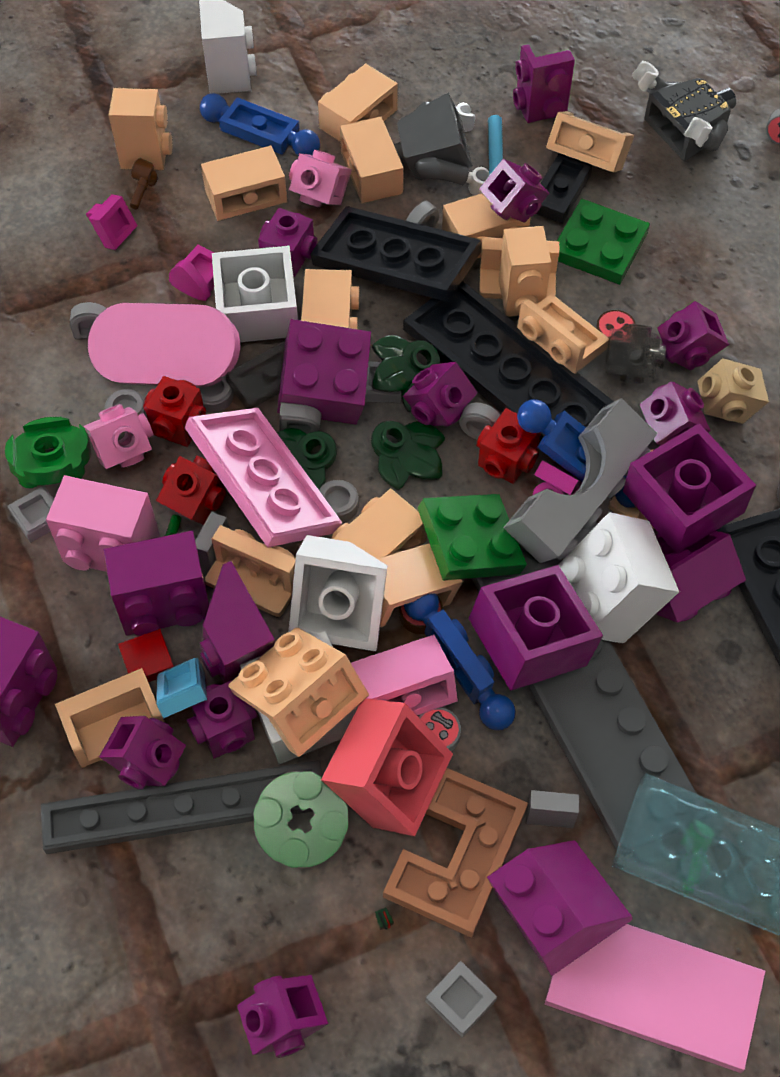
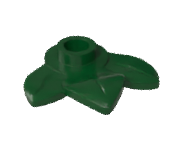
[371,335,440,412]
[371,421,445,490]
[277,428,337,490]

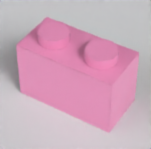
[351,635,458,715]

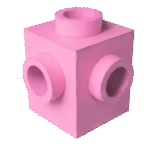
[289,149,352,207]
[84,404,153,469]

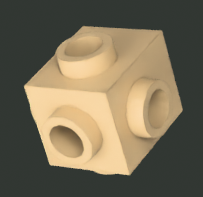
[697,358,769,424]

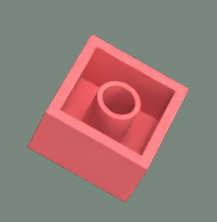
[321,698,453,836]

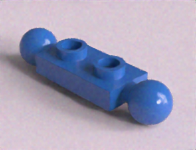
[199,93,321,157]
[517,399,636,508]
[404,593,516,731]

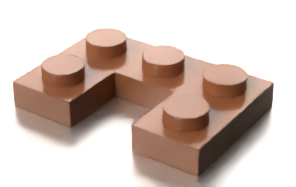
[383,768,528,938]

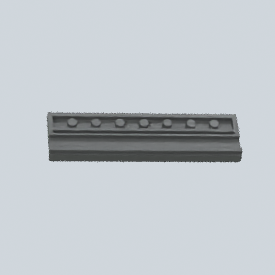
[471,544,708,857]

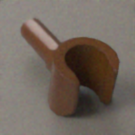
[130,158,158,210]

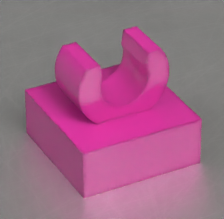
[86,194,138,250]
[533,460,582,495]

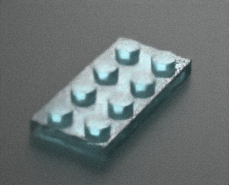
[612,774,780,936]

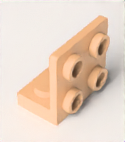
[228,627,369,757]

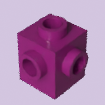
[479,159,549,223]
[258,208,317,277]
[657,301,729,371]
[403,362,478,427]
[639,381,711,445]
[187,681,257,759]
[99,716,186,789]
[237,975,329,1058]

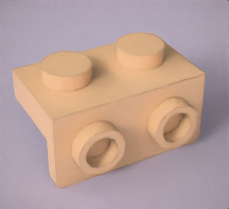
[517,293,609,374]
[205,525,296,617]

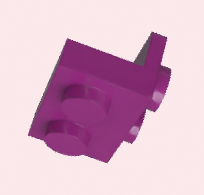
[513,44,575,123]

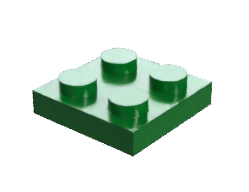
[557,198,650,285]
[418,494,527,581]

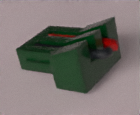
[375,908,394,930]

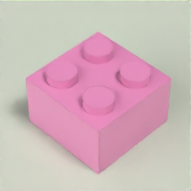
[46,475,160,572]

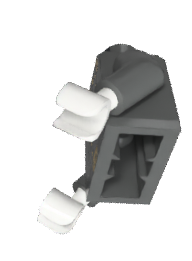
[632,61,736,161]
[394,93,490,196]

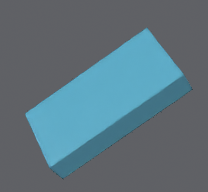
[156,658,207,718]

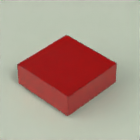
[118,629,174,682]

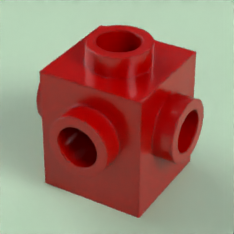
[144,376,206,447]
[476,408,541,484]
[156,455,226,525]

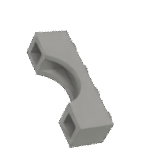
[503,398,658,563]

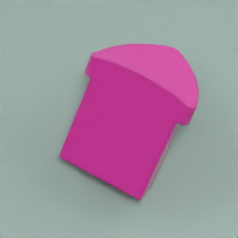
[169,245,214,301]

